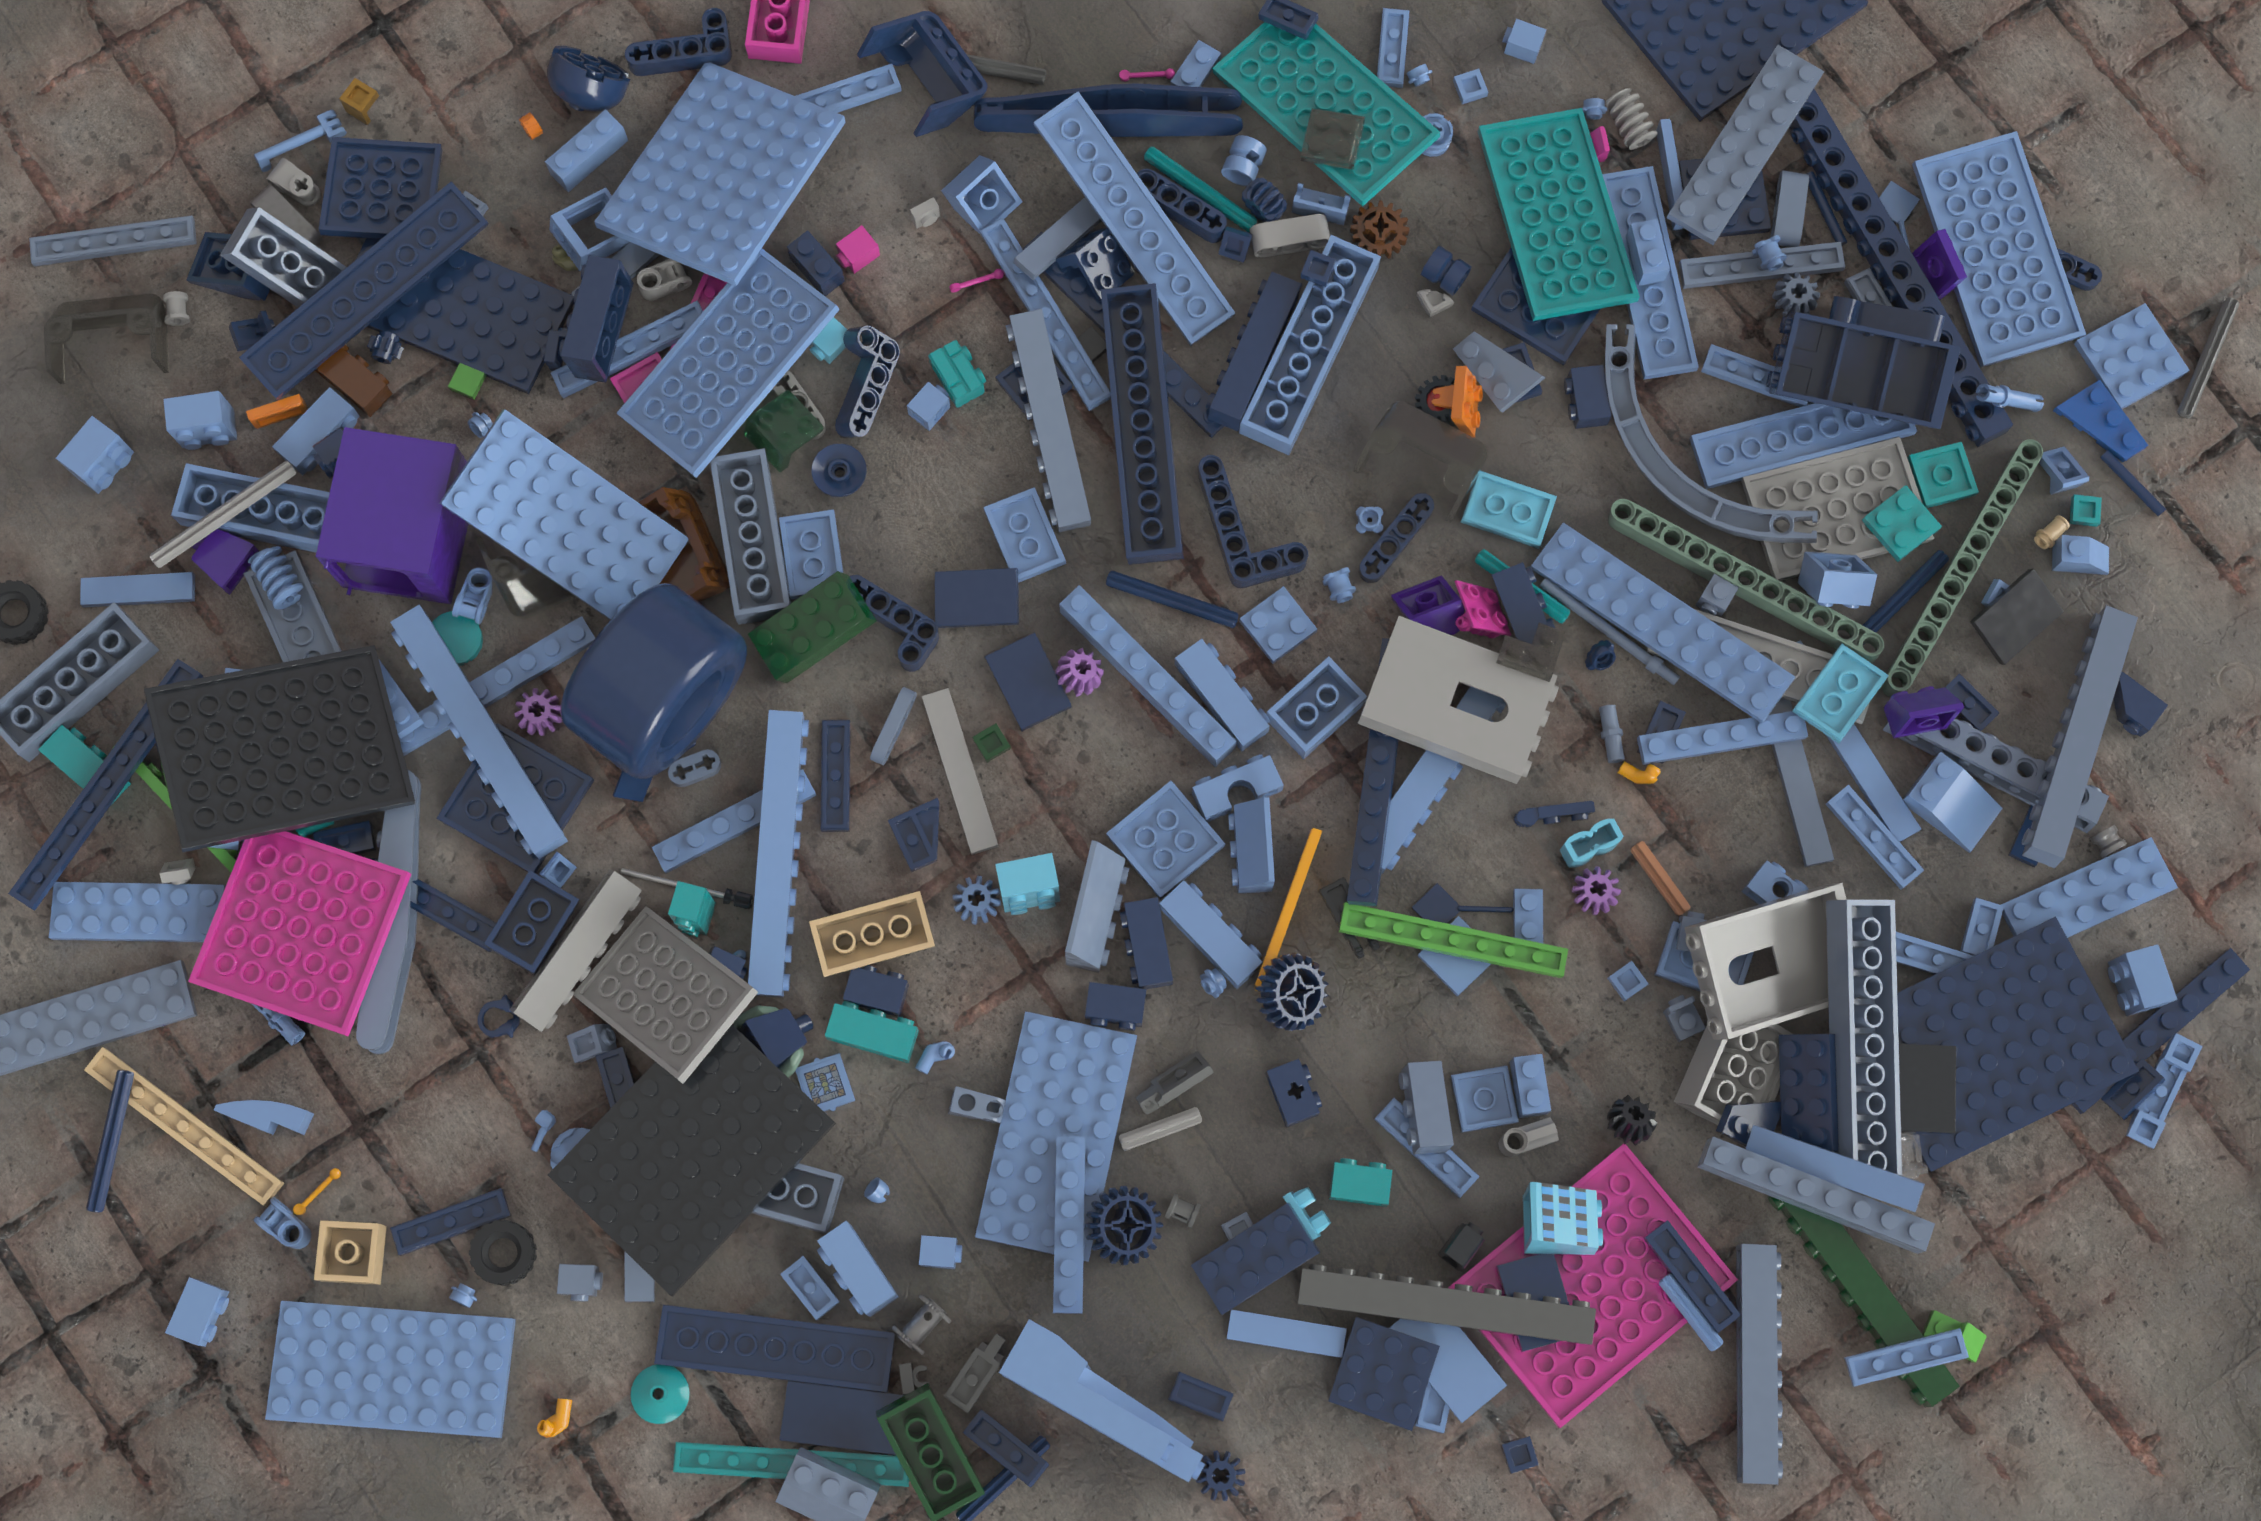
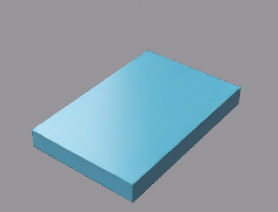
[1461,470,1557,549]
[1792,644,1889,744]

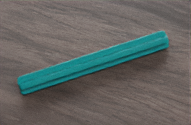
[1144,146,1257,232]

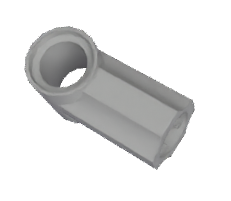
[1498,1117,1559,1157]

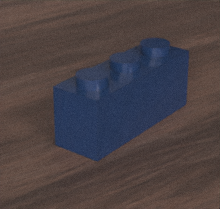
[1492,562,1557,653]
[1119,897,1173,990]

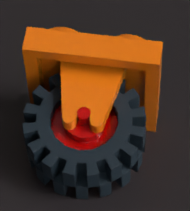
[1415,366,1483,437]

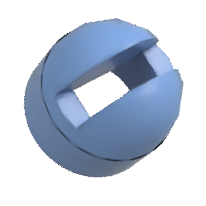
[864,1177,890,1204]

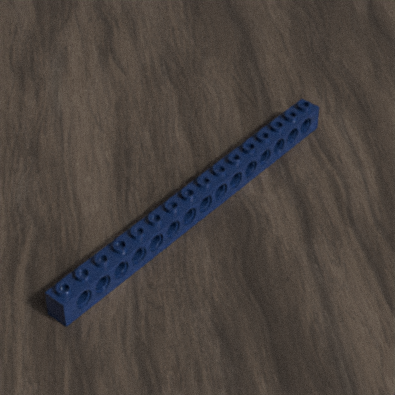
[1789,89,2013,448]

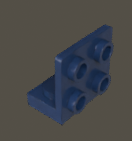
[1056,227,1135,301]

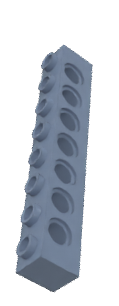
[1883,719,2109,833]

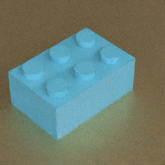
[995,853,1060,915]

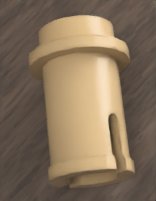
[2034,515,2070,549]

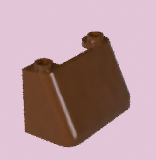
[638,487,730,602]

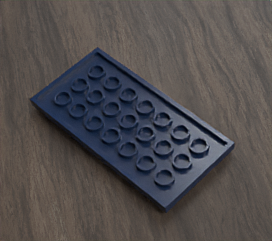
[355,238,574,394]

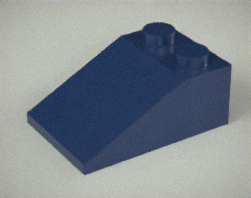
[186,232,270,301]

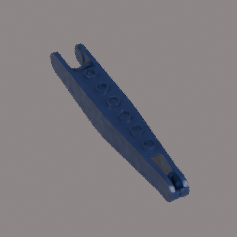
[974,83,1243,137]

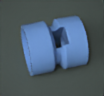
[1221,135,1267,186]

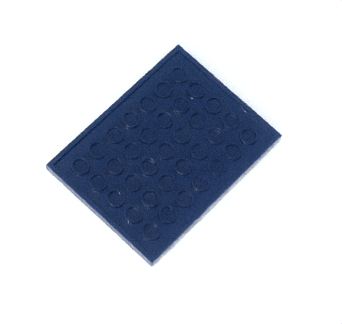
[1602,0,1868,122]
[1897,917,2139,1172]

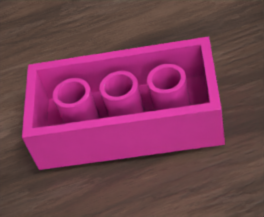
[745,0,810,64]

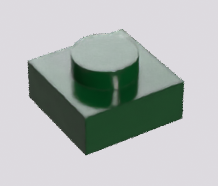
[972,723,1011,763]

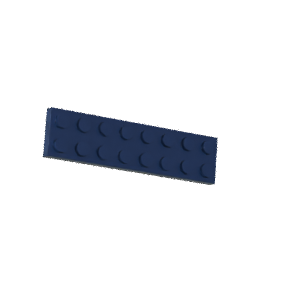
[654,1305,896,1392]

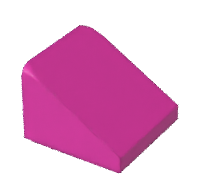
[1590,126,1610,163]

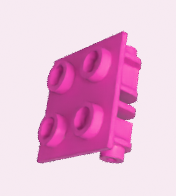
[1454,580,1511,639]

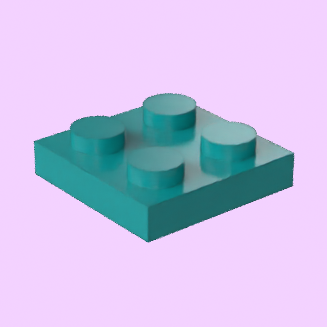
[1907,442,1979,508]
[1862,485,1942,562]

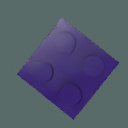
[1912,229,1967,300]

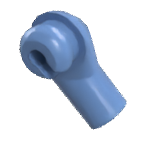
[915,1041,955,1075]

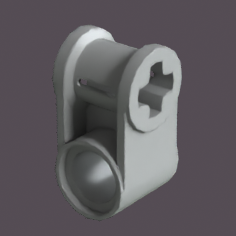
[266,158,321,206]
[637,258,692,301]

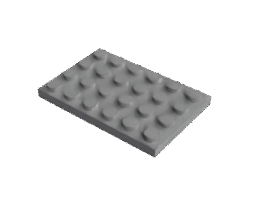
[1741,437,1934,581]
[574,906,758,1083]

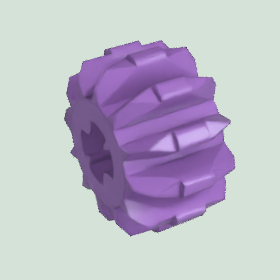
[1055,647,1104,697]
[514,688,562,736]
[1572,866,1621,915]

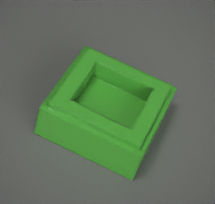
[448,363,486,400]

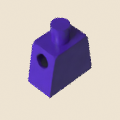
[191,529,259,595]

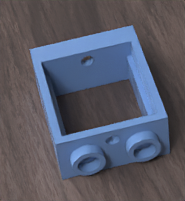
[549,188,629,271]

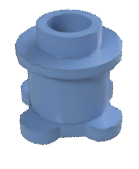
[1752,235,1787,272]
[1322,567,1356,603]

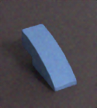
[214,1100,314,1135]

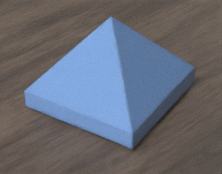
[540,852,577,888]

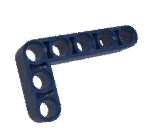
[1198,455,1308,588]

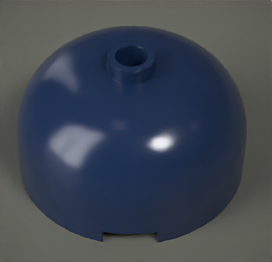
[547,46,631,112]

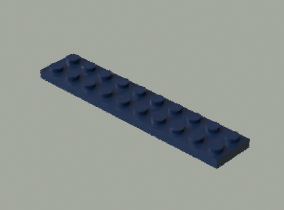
[239,181,489,401]

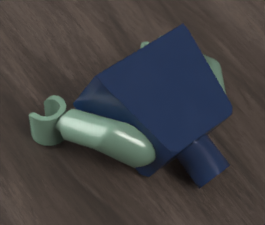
[733,1005,813,1078]

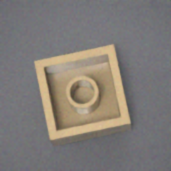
[314,1221,387,1285]

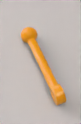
[293,1168,341,1215]

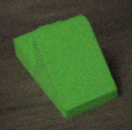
[1922,1310,1987,1363]

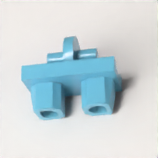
[1283,1187,1331,1240]

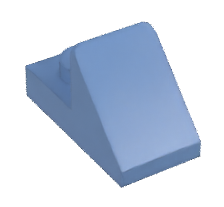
[2039,446,2089,495]

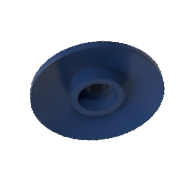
[811,444,867,497]

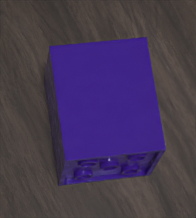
[315,427,469,604]

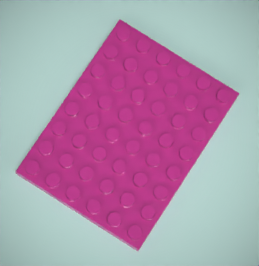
[1448,1143,1738,1428]

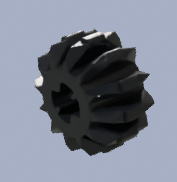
[1606,1095,1657,1146]

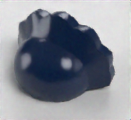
[1585,640,1616,670]

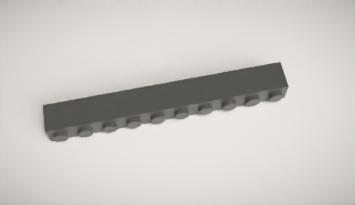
[1298,1264,1596,1345]

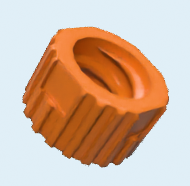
[519,112,543,140]

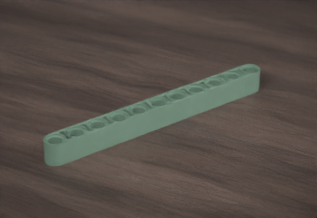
[1881,439,2043,697]
[1608,499,1884,663]

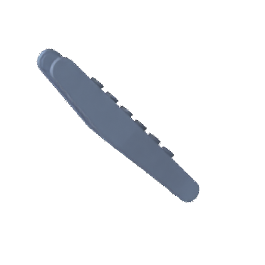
[356,770,422,1055]

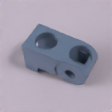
[948,1086,1006,1124]

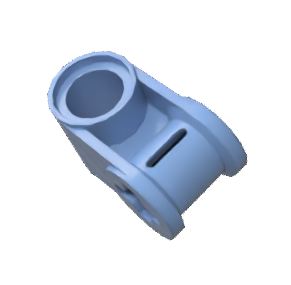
[452,567,493,625]
[253,1197,311,1249]

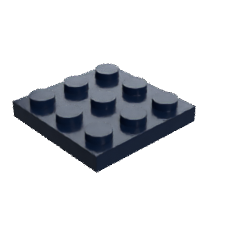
[1678,158,1771,240]
[1328,1317,1440,1431]

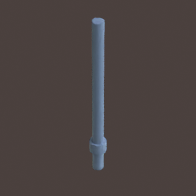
[1540,578,1680,686]

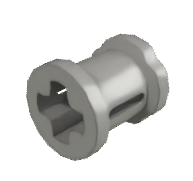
[163,291,190,326]

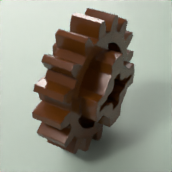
[1350,200,1409,259]

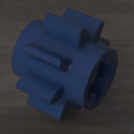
[367,331,404,364]

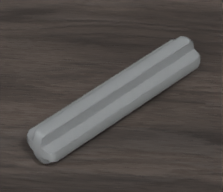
[1119,1107,1202,1151]

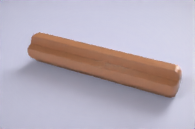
[1630,841,1690,916]

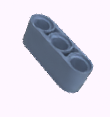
[1770,170,1809,247]

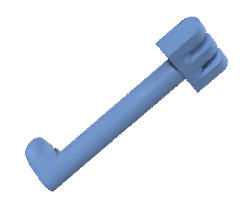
[254,110,347,172]

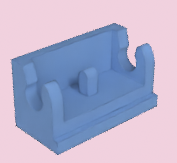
[1292,183,1351,226]

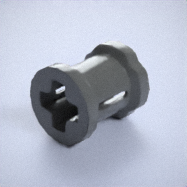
[1165,1193,1201,1228]

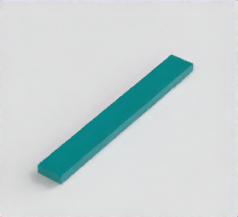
[673,1442,910,1487]

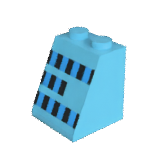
[1523,1182,1603,1255]

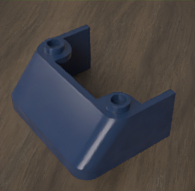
[857,11,988,137]

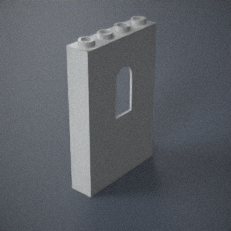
[1358,616,1559,784]
[1684,883,1847,1040]

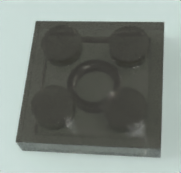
[1301,108,1365,170]

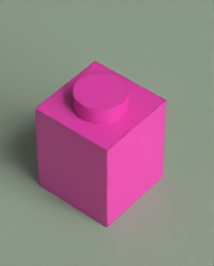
[836,225,880,274]

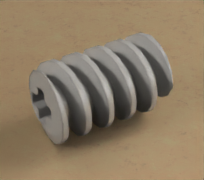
[1605,88,1658,150]

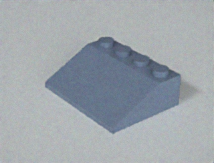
[1065,840,1130,973]

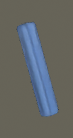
[1659,1274,1723,1351]

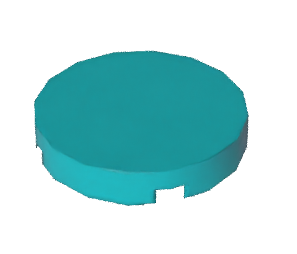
[432,611,483,666]

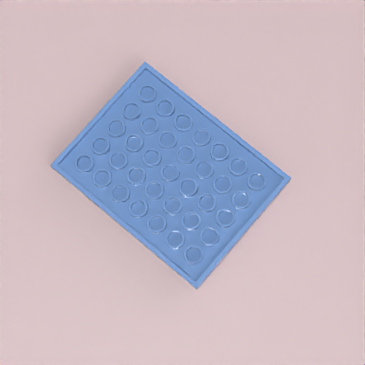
[594,62,846,286]

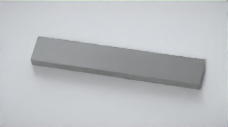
[922,688,999,855]

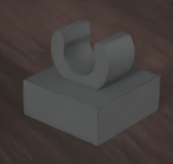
[899,1363,930,1395]

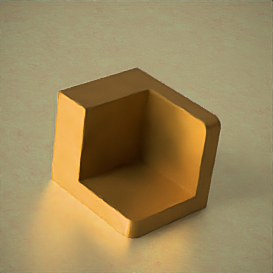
[339,78,379,125]

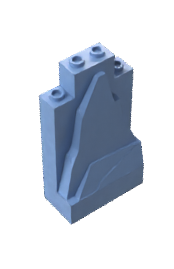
[999,1319,1205,1482]

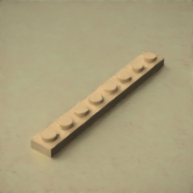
[84,1047,284,1206]

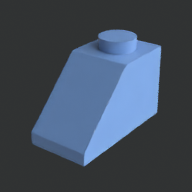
[2052,535,2109,575]

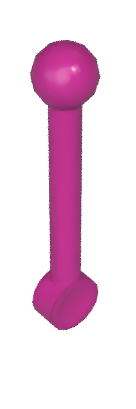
[1119,68,1175,82]
[949,269,1004,293]

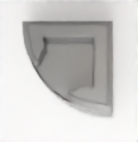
[1416,289,1454,318]

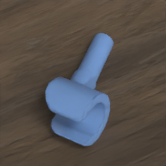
[531,1110,556,1152]

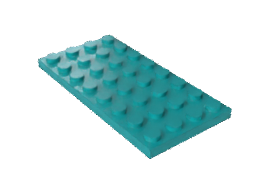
[1212,0,1440,207]
[1477,108,1640,321]

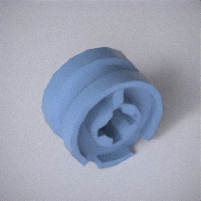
[1422,113,1453,157]

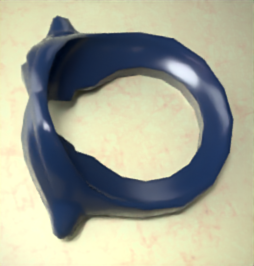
[478,994,520,1038]

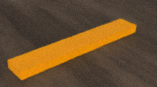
[1254,828,1322,992]

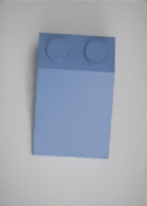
[1903,752,2003,853]

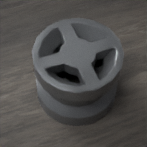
[2090,825,2127,858]

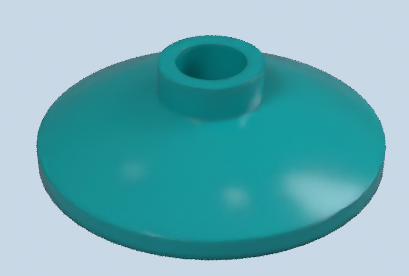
[631,1364,690,1424]

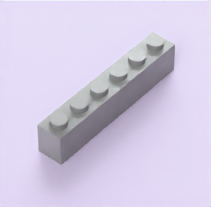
[510,870,642,1032]

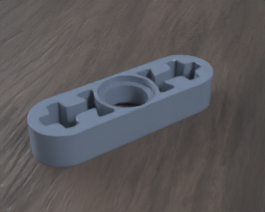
[870,687,917,765]

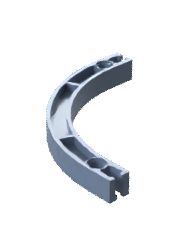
[1605,324,1818,543]

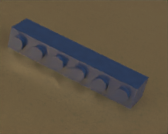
[1206,272,1302,431]

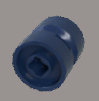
[1421,246,1472,296]

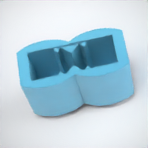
[1560,819,1624,868]

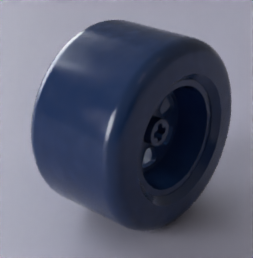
[560,583,747,779]

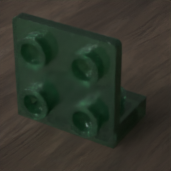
[744,390,824,473]

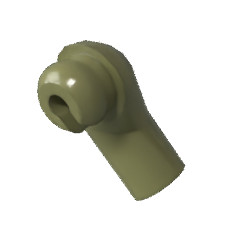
[552,245,579,272]

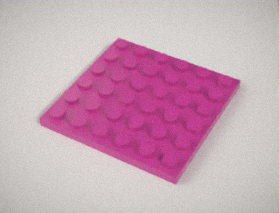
[188,831,411,1037]

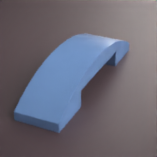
[2126,1033,2202,1149]

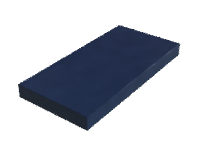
[779,1381,904,1455]

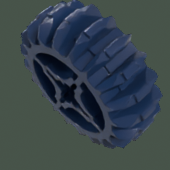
[1255,953,1330,1031]
[1085,1186,1163,1265]

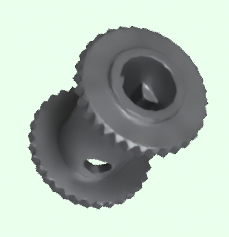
[892,1295,951,1355]

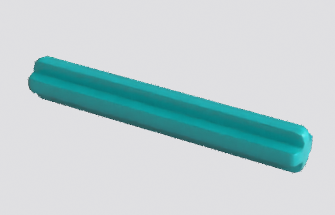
[1475,549,1570,623]

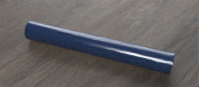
[1807,171,1847,246]
[2100,450,2166,517]

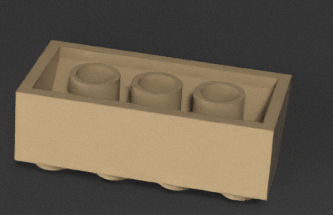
[809,891,935,977]

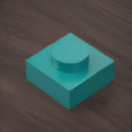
[2070,494,2102,527]

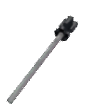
[621,868,754,909]

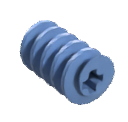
[248,546,303,610]

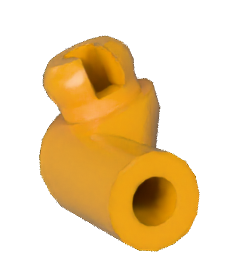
[1617,761,1661,784]
[537,1398,572,1438]

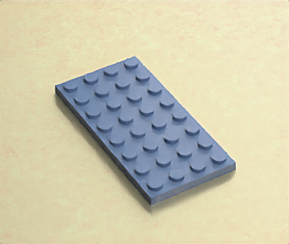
[1912,131,2086,368]
[617,248,840,478]
[439,409,689,620]
[975,1011,1137,1262]
[265,1301,516,1438]

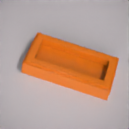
[246,394,308,429]

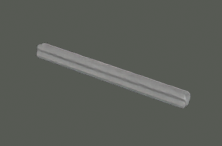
[150,461,296,568]

